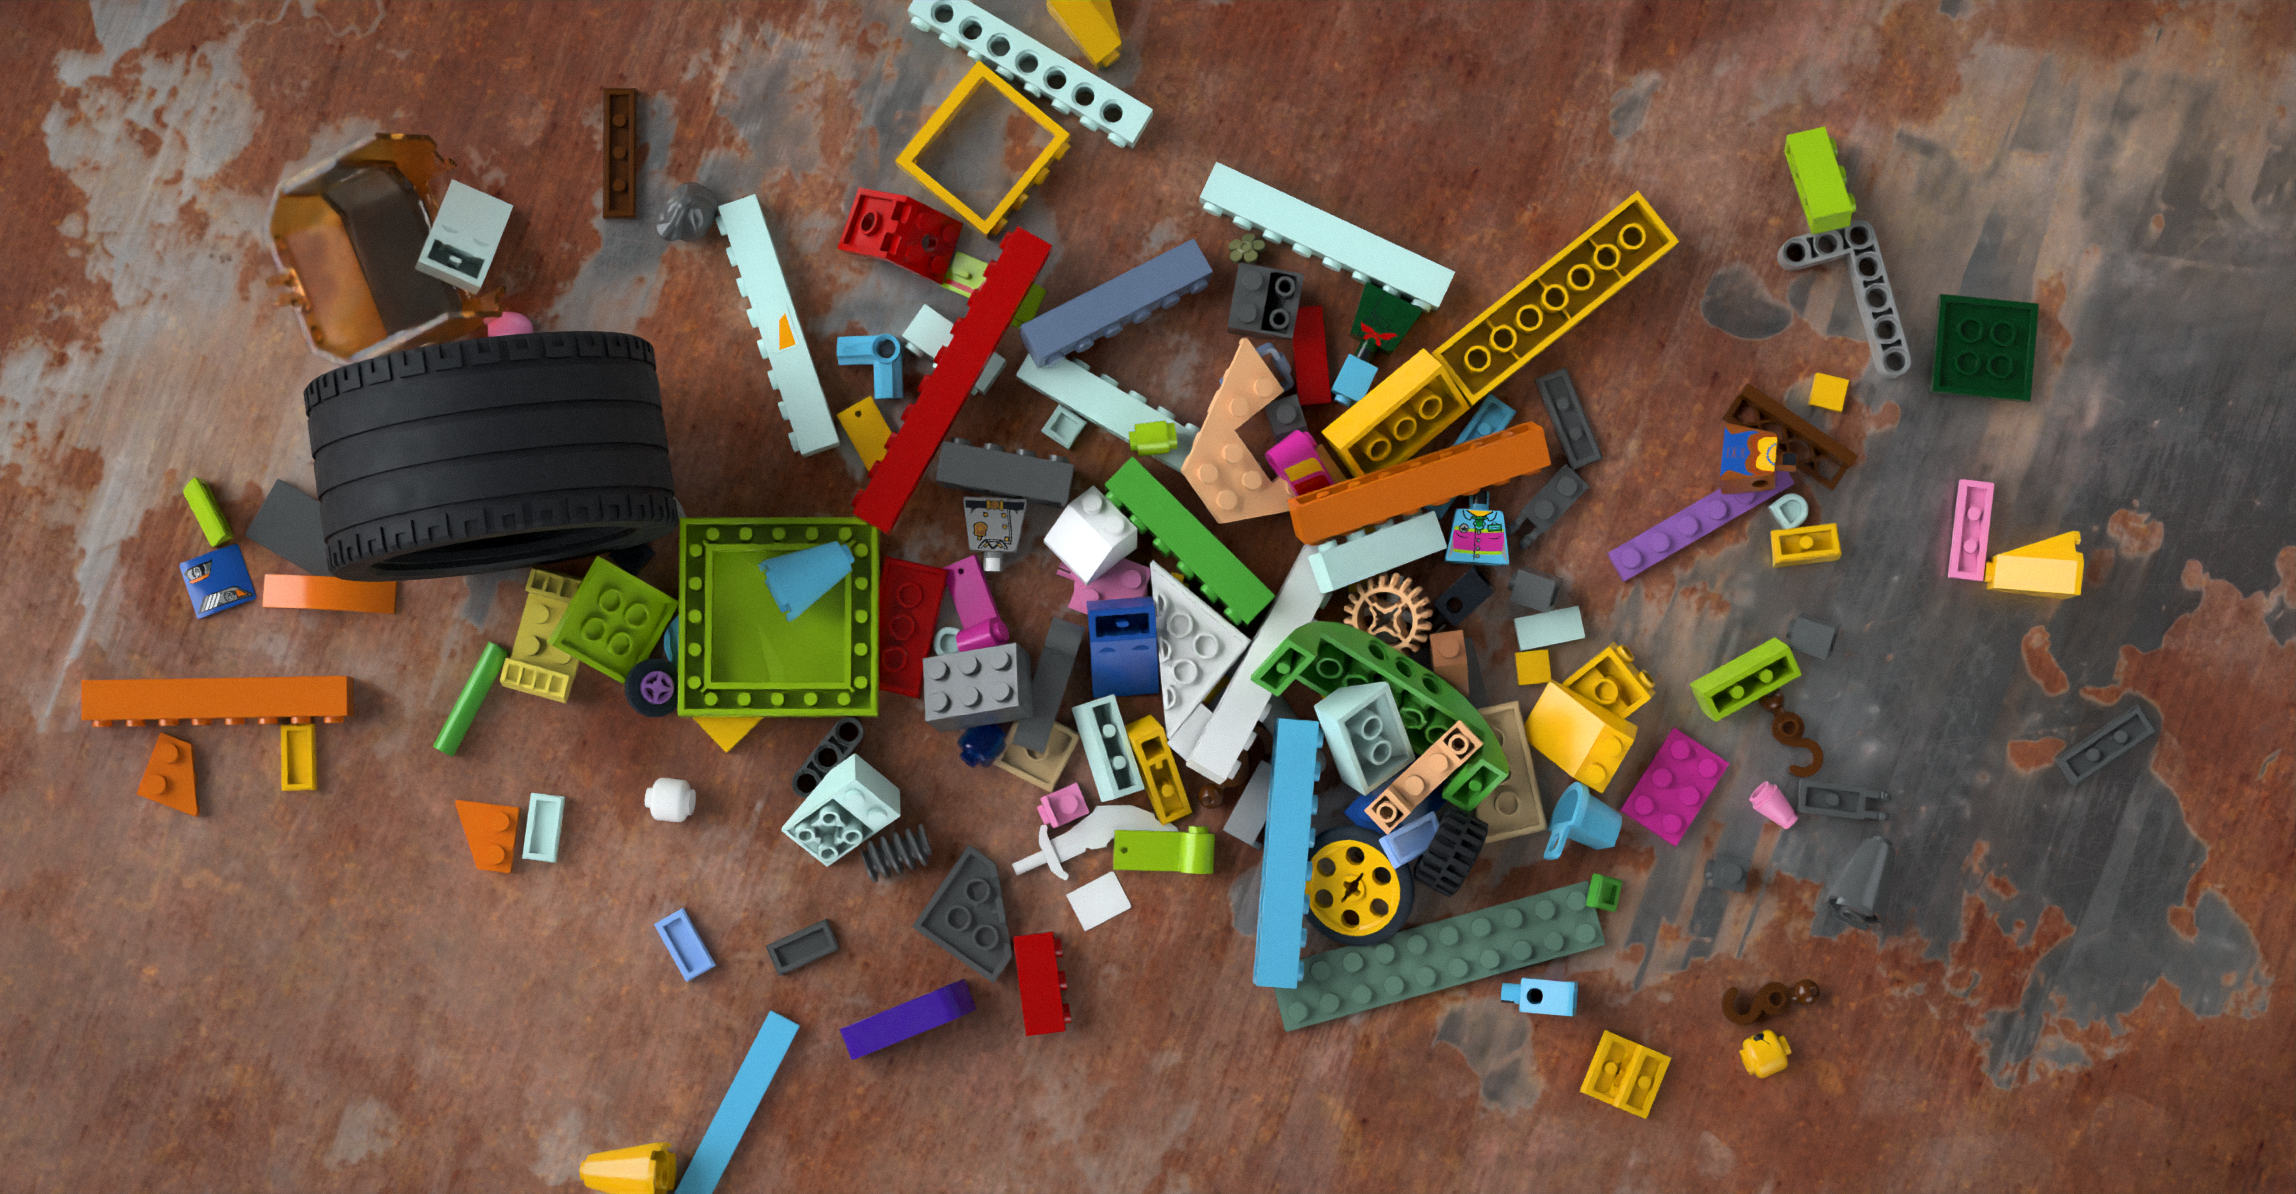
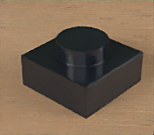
[608,543,656,577]

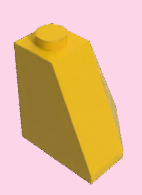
[1046,0,1122,70]
[1983,531,2084,599]

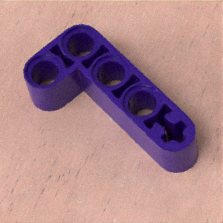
[839,978,977,1060]

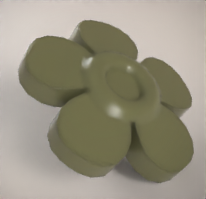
[1228,234,1266,264]

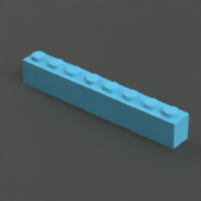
[1253,717,1324,989]

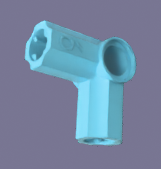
[837,334,905,399]

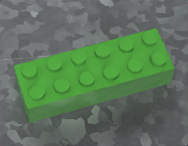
[1105,456,1275,628]

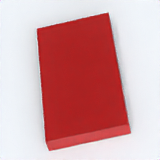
[879,556,949,699]

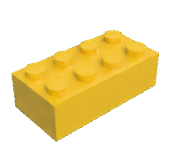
[1322,348,1470,478]

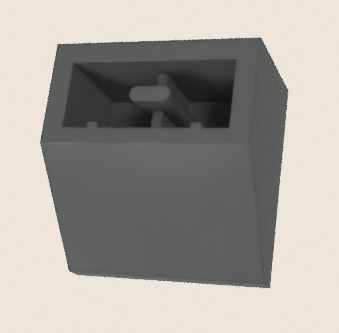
[1227,262,1304,339]

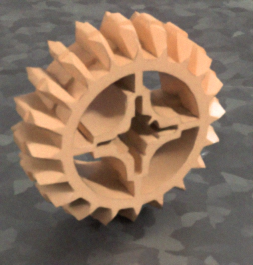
[1343,572,1433,657]

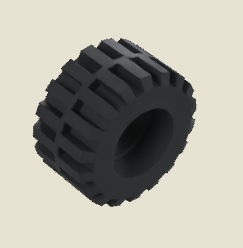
[1413,805,1488,897]

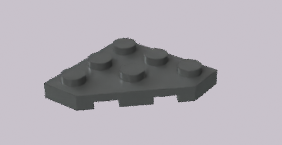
[912,845,1013,984]

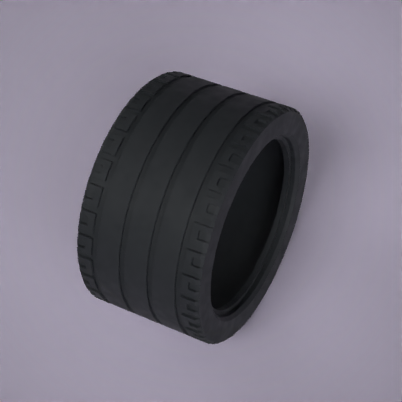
[303,331,679,582]

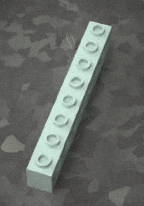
[907,0,1153,149]

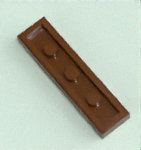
[603,88,638,220]

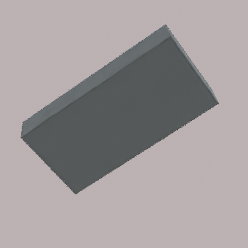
[766,918,840,976]

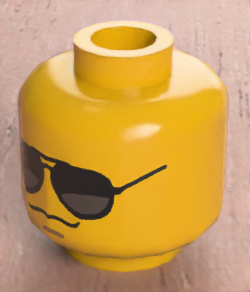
[1739,1029,1792,1079]

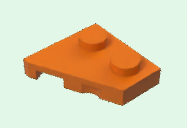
[136,732,200,817]
[455,800,521,873]

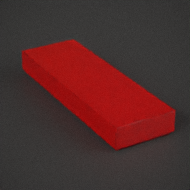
[1292,305,1331,407]

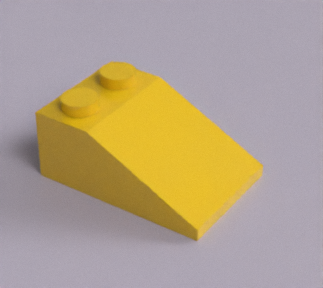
[1524,679,1638,794]

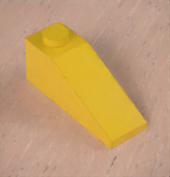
[1125,714,1192,826]

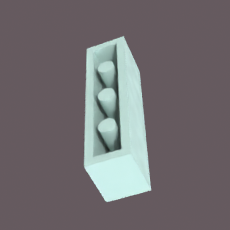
[1308,508,1448,594]

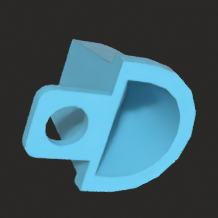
[1544,782,1622,860]

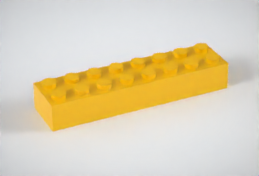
[1431,191,1679,408]

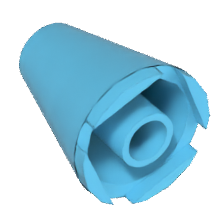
[758,541,855,622]

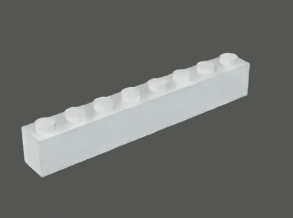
[1185,540,1333,785]

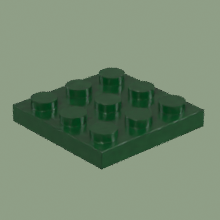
[1930,294,2039,403]

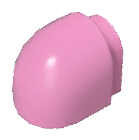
[488,311,534,337]

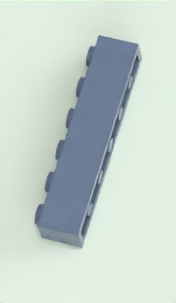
[1019,238,1213,369]

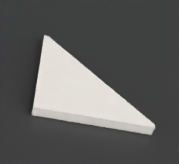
[1150,560,1252,740]

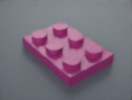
[1619,727,1729,847]

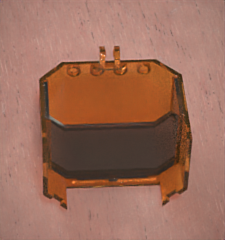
[262,132,507,367]

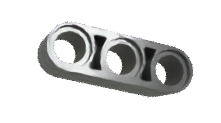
[791,717,866,798]

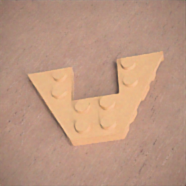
[1180,337,1347,524]

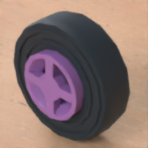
[625,659,678,717]

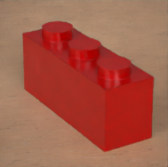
[1013,931,1072,1037]

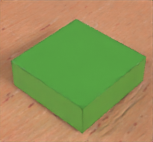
[1586,873,1623,912]

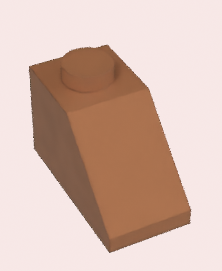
[1427,630,1469,698]

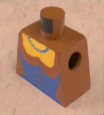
[1720,423,1798,494]

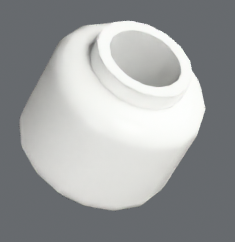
[645,778,696,822]

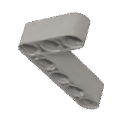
[1777,220,1911,380]

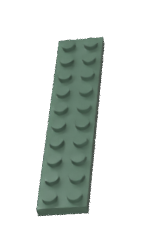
[1273,880,1606,1032]

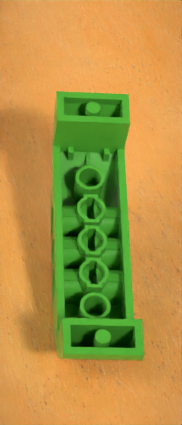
[1250,621,1509,813]

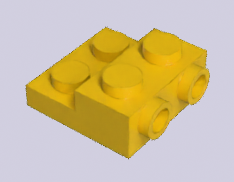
[1561,641,1656,719]

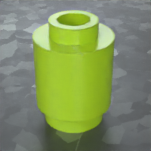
[1128,420,1178,457]

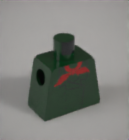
[1349,282,1422,364]

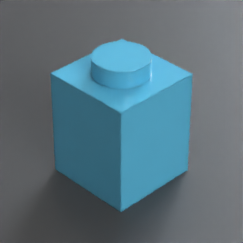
[1330,354,1378,408]

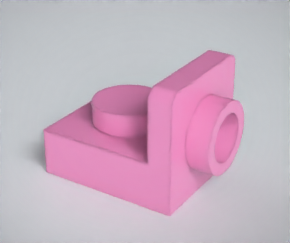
[1037,782,1090,829]

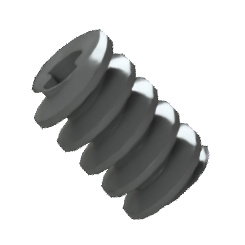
[860,823,934,883]

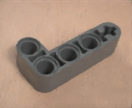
[1012,617,1085,754]

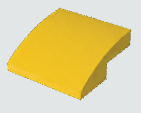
[1580,1030,1671,1119]

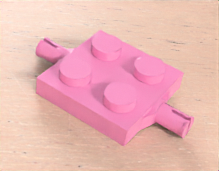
[1056,558,1151,614]

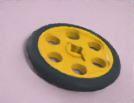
[1304,826,1415,946]

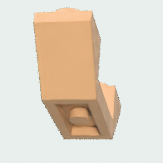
[1364,720,1484,835]

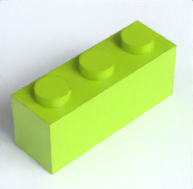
[1784,126,1856,235]
[1689,637,1802,722]

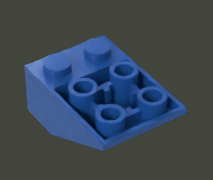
[1086,596,1159,698]

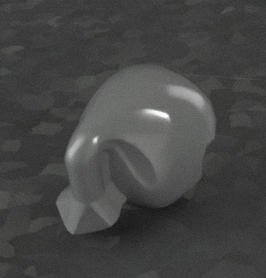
[656,182,718,242]

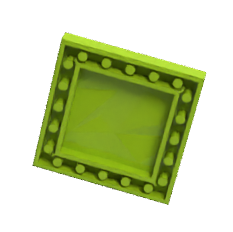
[678,517,880,718]

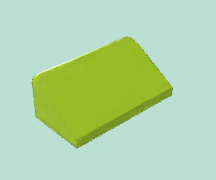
[183,477,234,547]

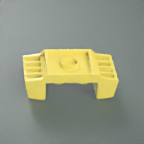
[500,566,584,703]

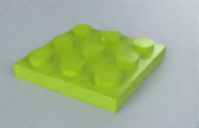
[547,556,679,685]

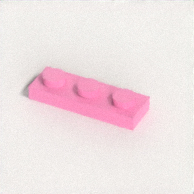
[1948,479,1994,582]

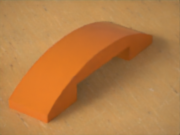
[263,574,397,614]

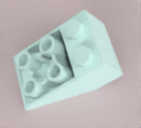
[415,179,513,295]
[782,753,901,867]

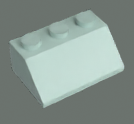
[1314,681,1416,796]

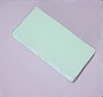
[1513,606,1585,651]
[522,793,565,863]

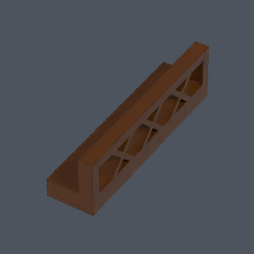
[1722,383,1858,492]

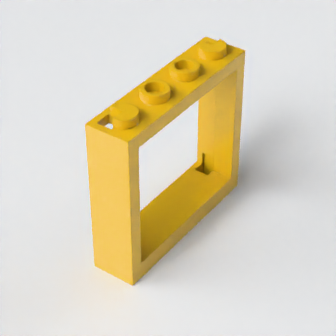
[895,60,1071,240]

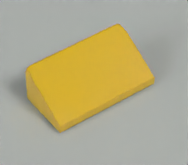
[1770,523,1842,568]

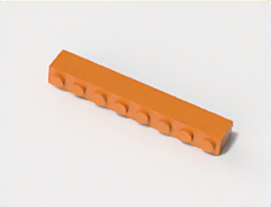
[1287,421,1551,546]
[81,676,354,727]

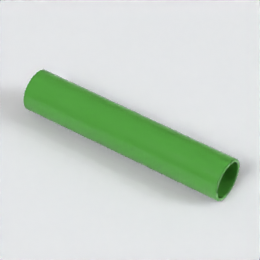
[433,641,509,757]

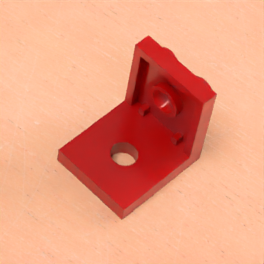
[837,188,963,285]

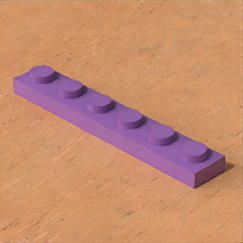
[1607,471,1795,582]

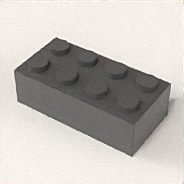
[936,437,1075,509]

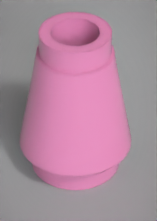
[1749,781,1799,829]

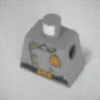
[964,497,1028,572]

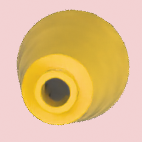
[580,1141,677,1194]

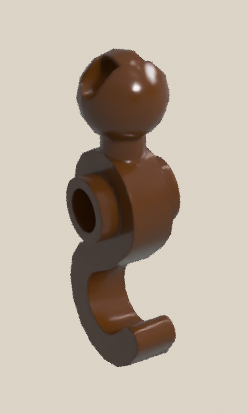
[1759,688,1824,778]
[1198,726,1273,809]
[1721,979,1820,1025]

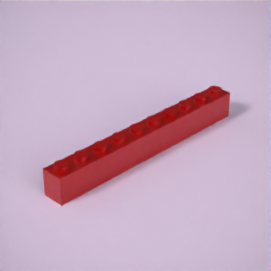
[851,226,1053,536]

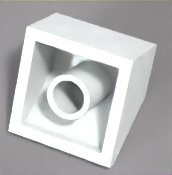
[1044,485,1137,586]

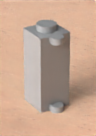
[1223,758,1271,850]

